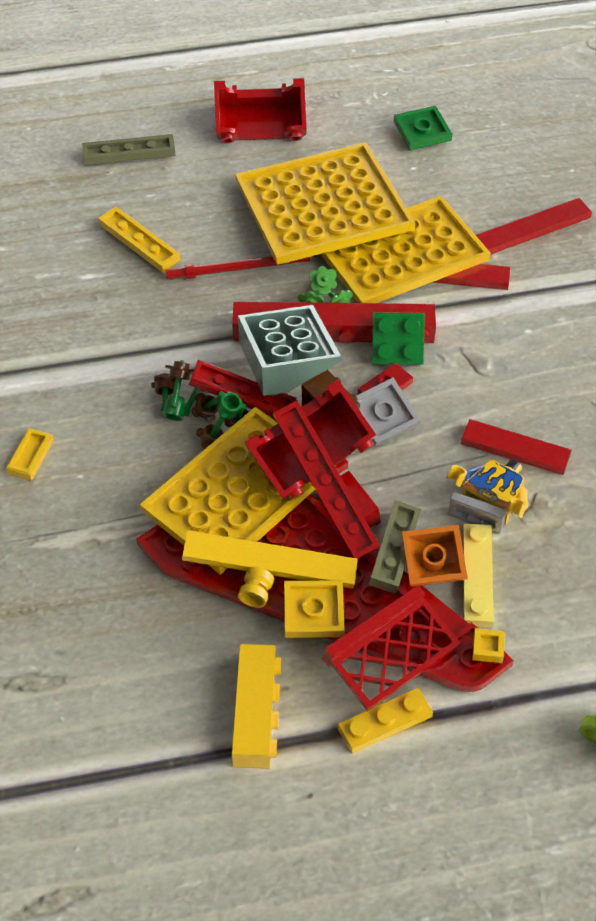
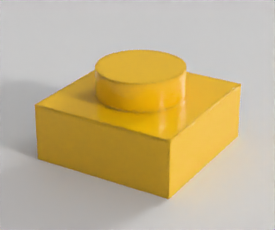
[472,628,505,663]

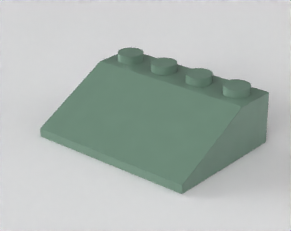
[238,305,341,396]

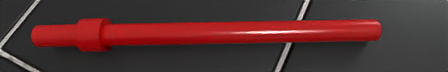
[165,256,310,279]

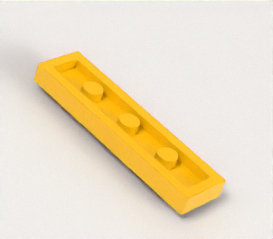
[98,206,181,273]

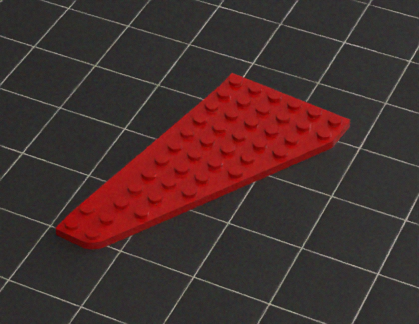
[136,494,514,692]

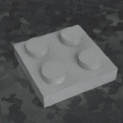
[356,378,421,447]

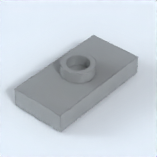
[448,492,506,533]

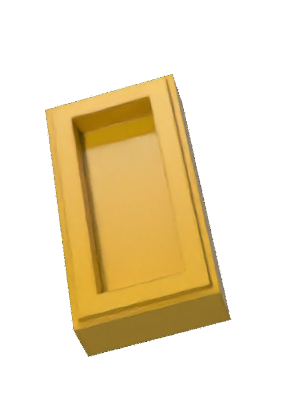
[6,428,54,481]

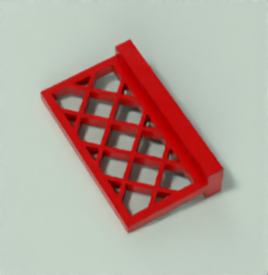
[322,585,461,712]

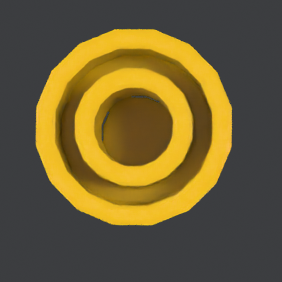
[238,567,274,608]

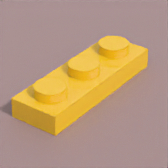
[338,687,433,754]

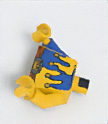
[446,459,528,525]

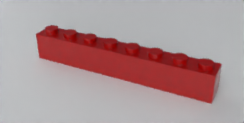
[232,302,436,343]

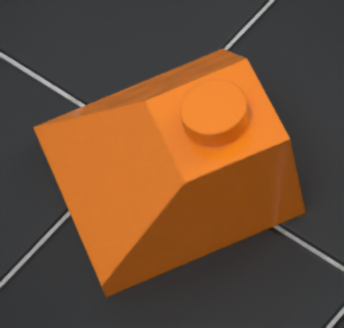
[402,525,468,587]

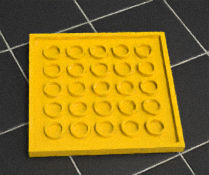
[235,142,415,265]

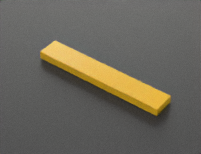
[182,530,358,589]

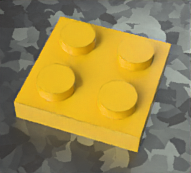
[284,580,345,638]

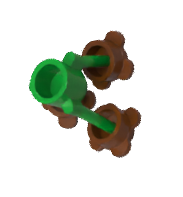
[151,360,206,421]
[191,391,249,449]

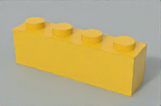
[232,644,282,769]

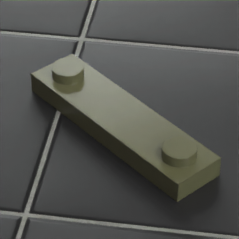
[82,134,176,165]
[368,500,421,594]

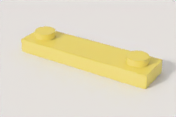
[463,524,494,627]

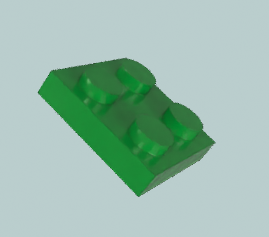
[394,105,453,150]
[372,312,425,365]

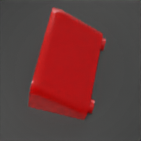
[214,78,307,143]
[245,379,376,501]

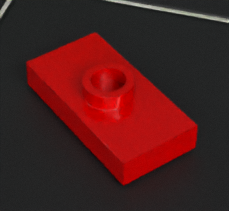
[358,363,413,395]

